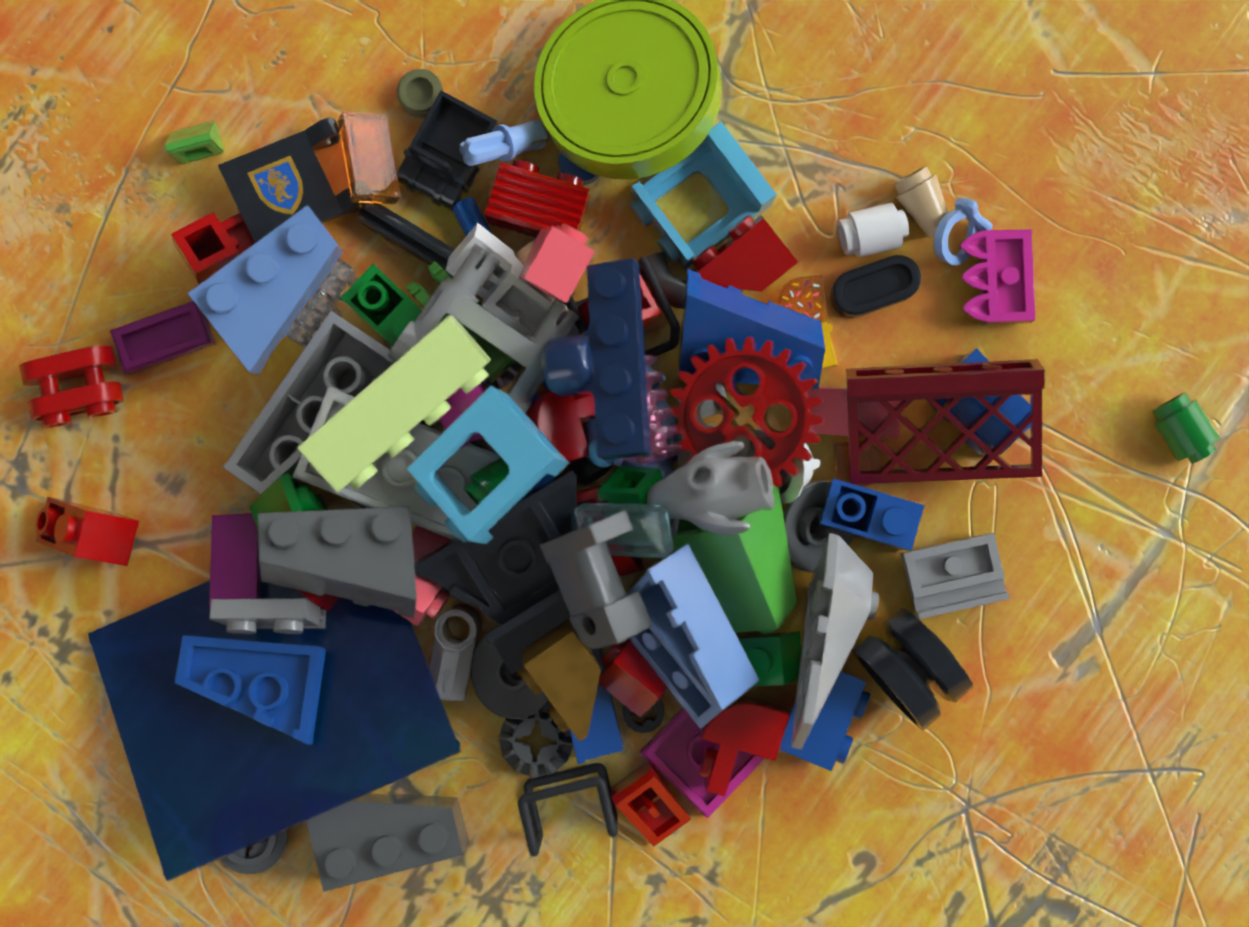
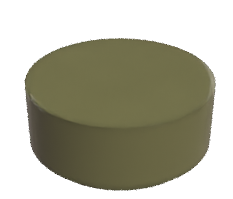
[397,69,444,118]

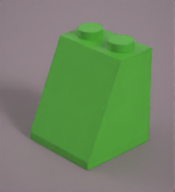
[656,484,797,634]

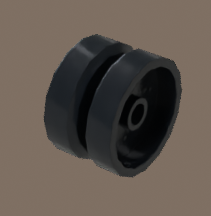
[852,608,973,731]

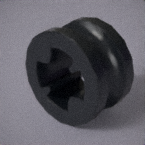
[623,699,665,733]

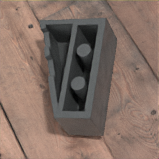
[258,506,417,618]
[300,788,469,892]

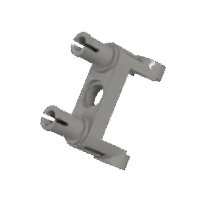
[388,244,580,413]

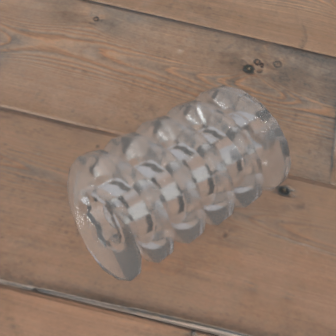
[286,258,359,348]

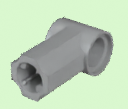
[425,604,482,701]

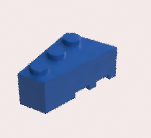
[679,269,825,389]

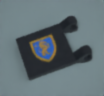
[218,117,371,244]

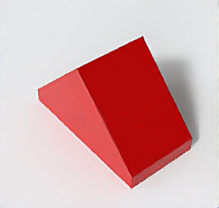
[611,761,691,847]

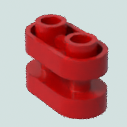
[19,346,124,428]

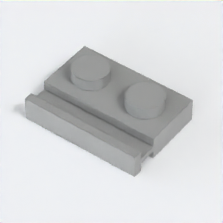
[900,533,1010,619]
[210,599,327,634]

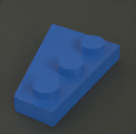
[175,635,326,745]

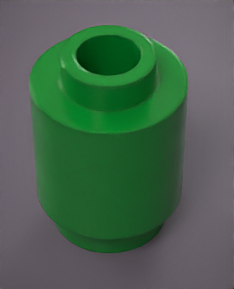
[1152,392,1220,464]

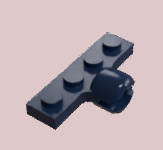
[542,258,651,461]

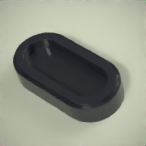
[830,255,921,318]

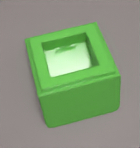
[165,121,224,164]

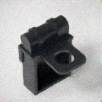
[395,90,498,211]

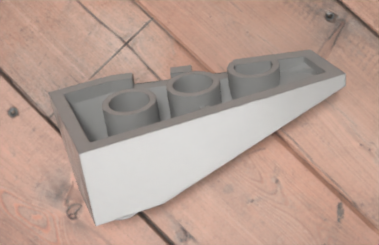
[792,533,879,749]

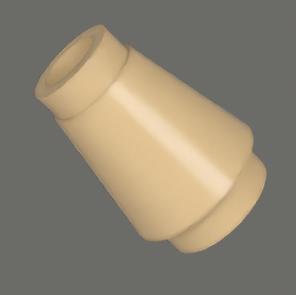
[894,166,948,238]

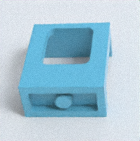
[630,121,777,269]
[407,386,569,544]

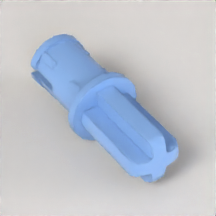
[459,120,547,166]

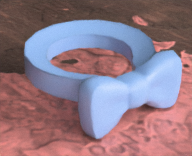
[934,198,993,265]

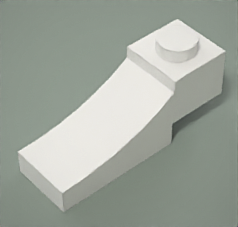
[446,223,580,337]

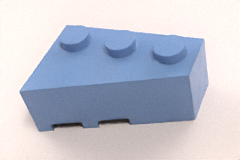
[188,205,343,375]
[627,544,759,729]

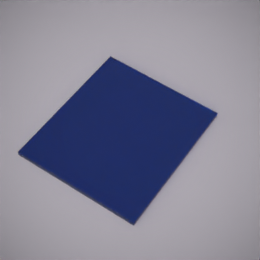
[88,579,461,881]

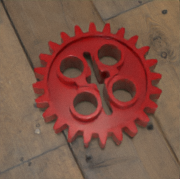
[666,337,825,487]

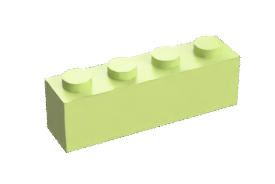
[297,315,491,493]

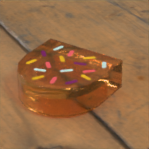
[778,275,827,323]

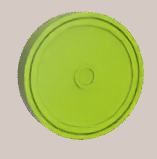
[534,0,722,179]

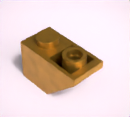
[520,619,601,742]

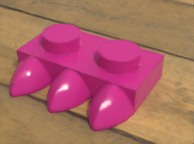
[960,229,1035,324]

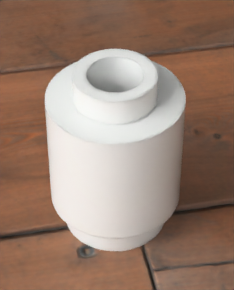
[837,203,909,258]

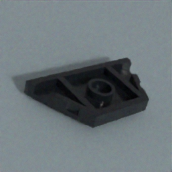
[414,468,580,624]

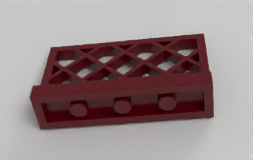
[846,359,1045,484]

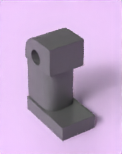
[540,511,653,649]

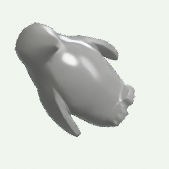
[646,441,774,535]

